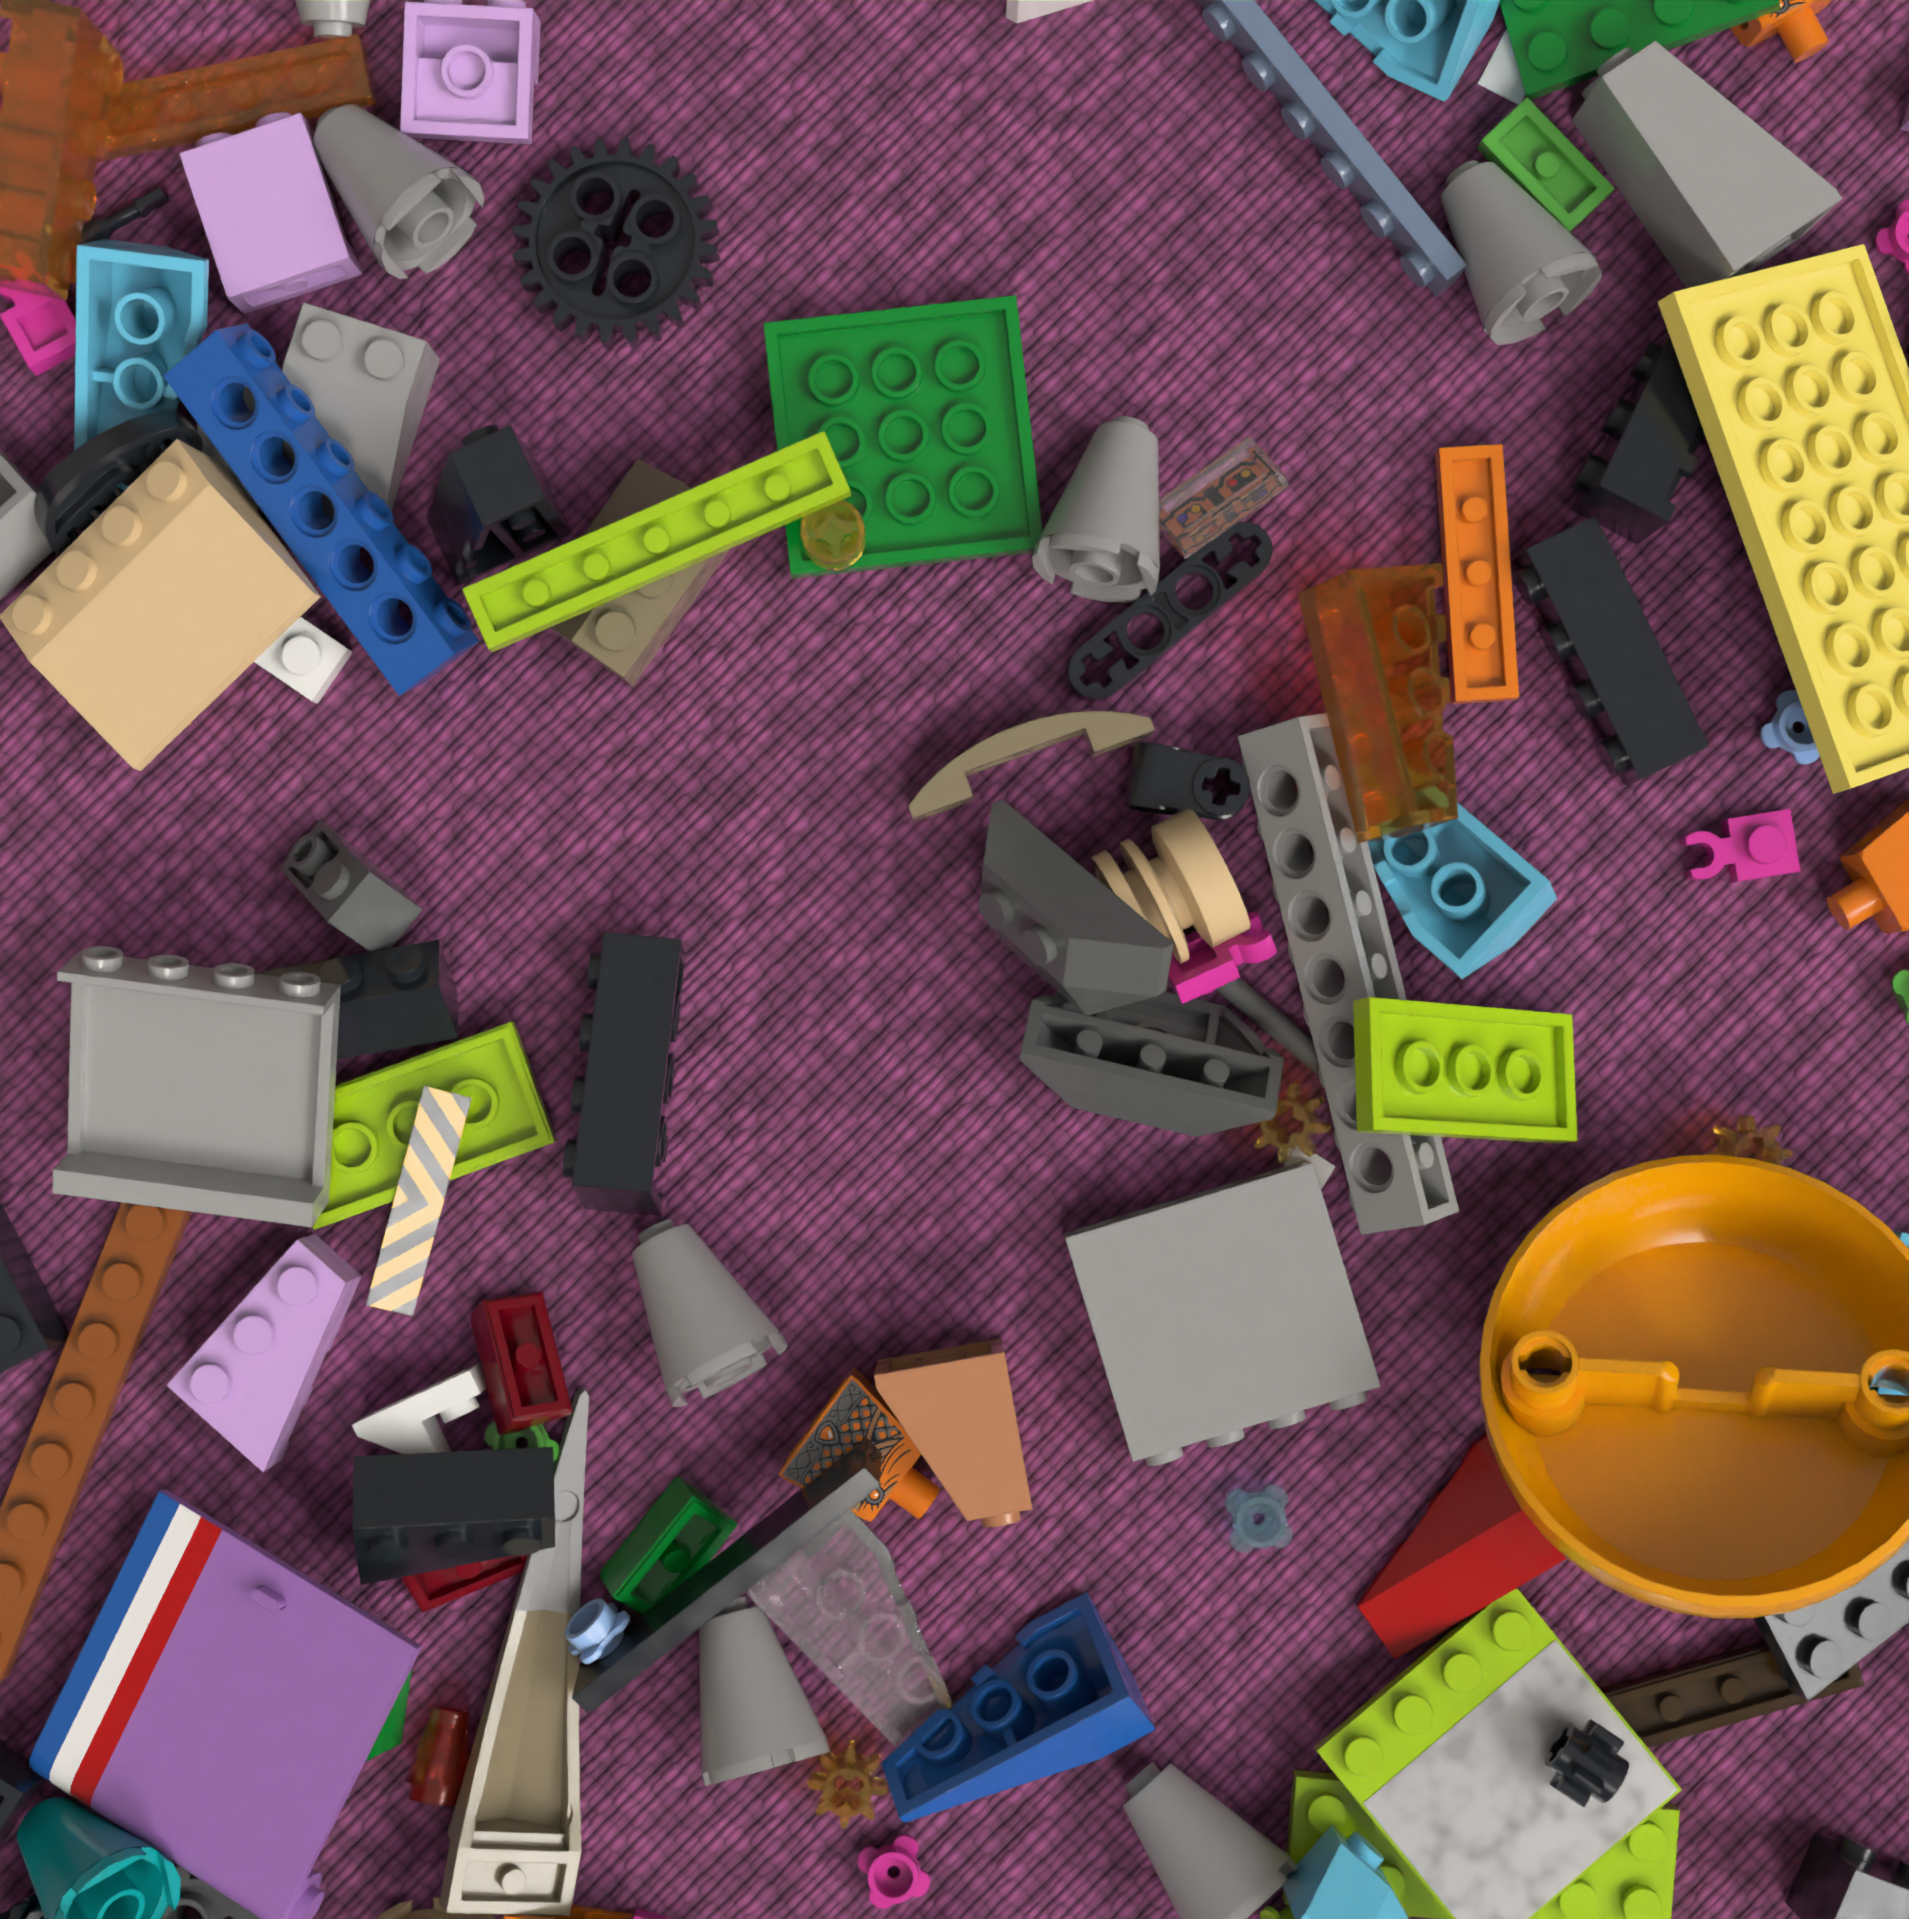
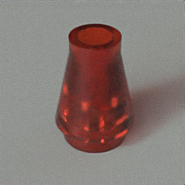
[405,1706,469,1806]

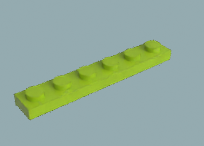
[462,431,851,653]

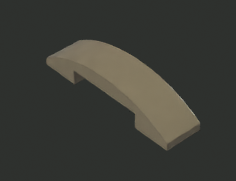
[908,711,1155,822]

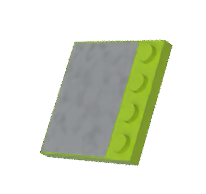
[1313,1588,1682,1919]

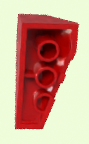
[1356,1433,1567,1659]

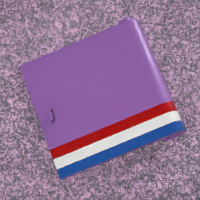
[29,1489,422,1919]

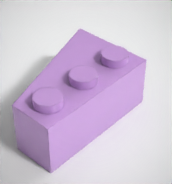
[166,1234,362,1472]

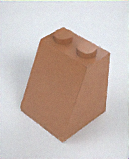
[874,1338,1032,1527]

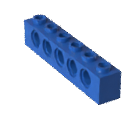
[163,324,479,696]

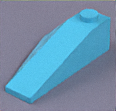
[1314,0,1500,102]
[74,239,209,506]
[1342,720,1557,979]
[1282,1825,1410,1919]

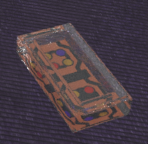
[1159,436,1289,559]

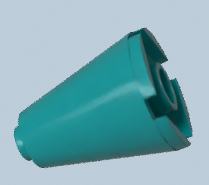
[17,1797,181,1919]

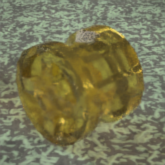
[800,500,866,570]

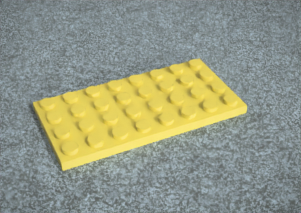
[1658,244,1909,794]

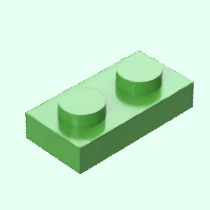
[1477,97,1615,232]

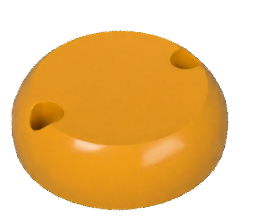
[1479,1155,1909,1618]

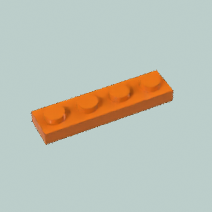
[1435,444,1519,704]

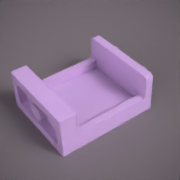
[179,112,362,314]

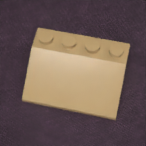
[0,439,321,771]

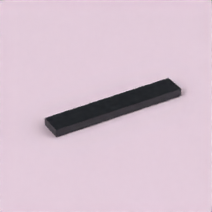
[572,1438,882,1713]

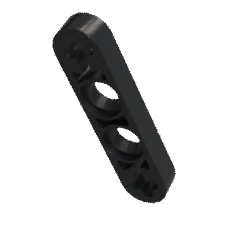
[1067,521,1273,703]

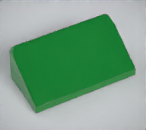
[600,1477,738,1614]

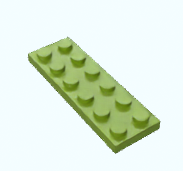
[1283,1770,1680,1919]

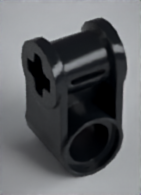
[1124,742,1250,820]

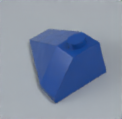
[881,1592,1156,1823]

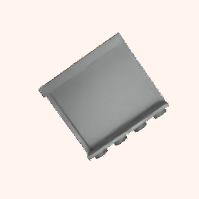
[52,946,341,1227]
[1063,1160,1381,1466]

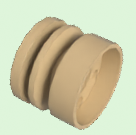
[1091,808,1250,964]

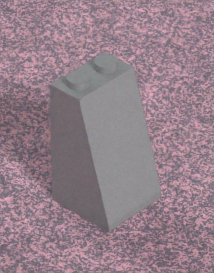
[1571,41,1843,288]

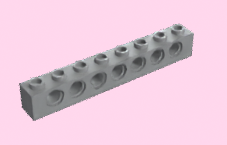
[1238,712,1459,1235]

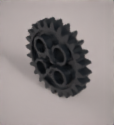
[512,138,720,350]

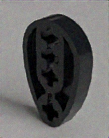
[34,409,203,556]

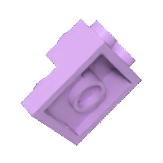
[400,0,541,144]

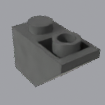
[280,820,422,952]

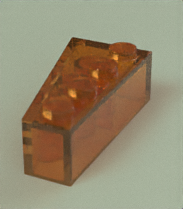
[0,0,124,301]
[1298,563,1458,844]

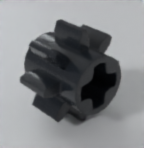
[1545,1719,1629,1807]

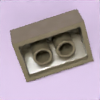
[549,459,730,687]

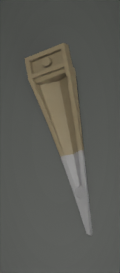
[439,1387,589,1916]

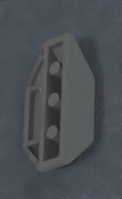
[979,799,1174,1016]
[1019,992,1284,1137]

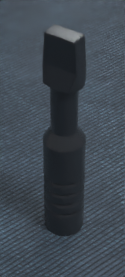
[32,188,169,273]

